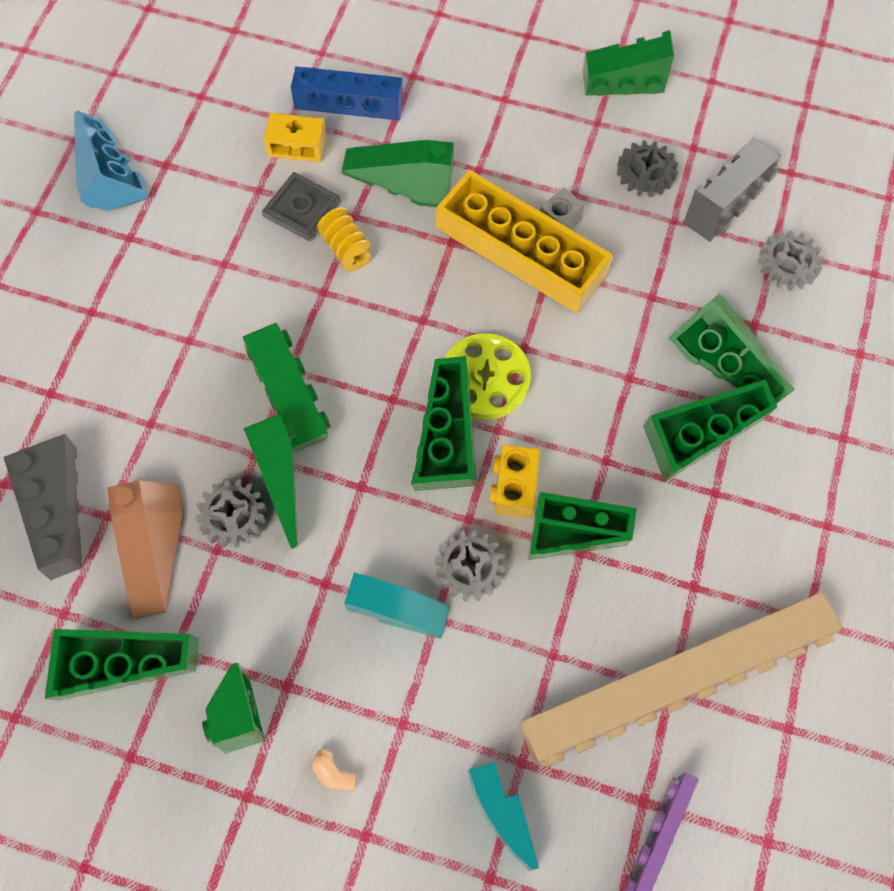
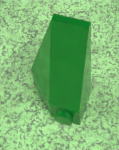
[342,140,454,207]
[668,294,795,404]
[243,414,298,549]

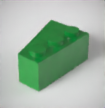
[582,30,674,96]

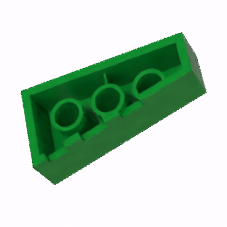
[242,322,331,453]
[643,379,778,482]
[44,629,199,701]

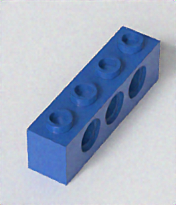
[290,66,403,121]

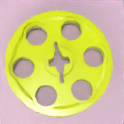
[445,333,531,420]

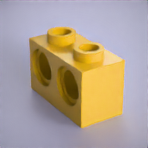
[489,445,540,519]

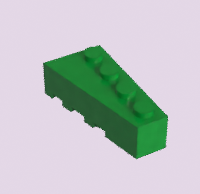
[411,356,477,491]

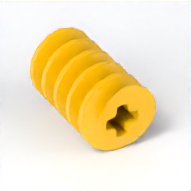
[317,207,371,271]

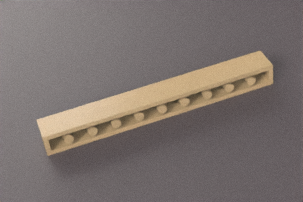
[519,592,843,768]

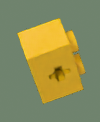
[264,113,327,163]

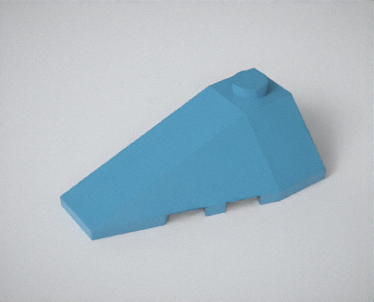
[74,110,148,211]

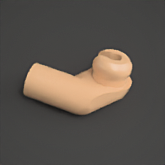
[312,749,357,792]

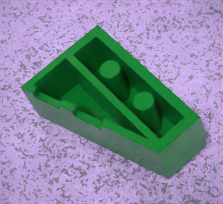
[528,492,637,560]

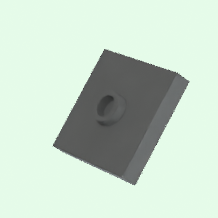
[262,172,341,242]

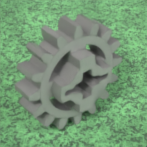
[757,230,824,291]
[195,479,267,548]
[435,530,505,602]

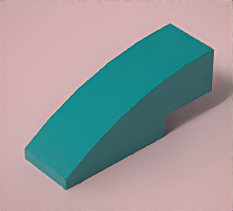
[344,572,450,639]
[468,762,539,871]

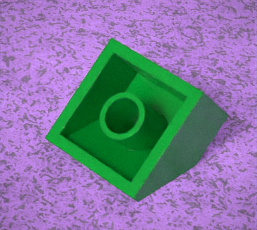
[202,662,266,754]

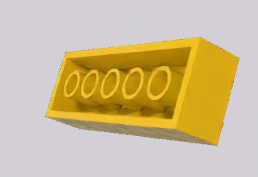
[436,170,613,314]

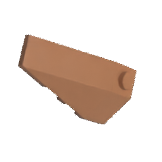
[107,480,184,620]

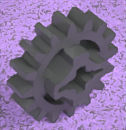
[616,140,678,197]

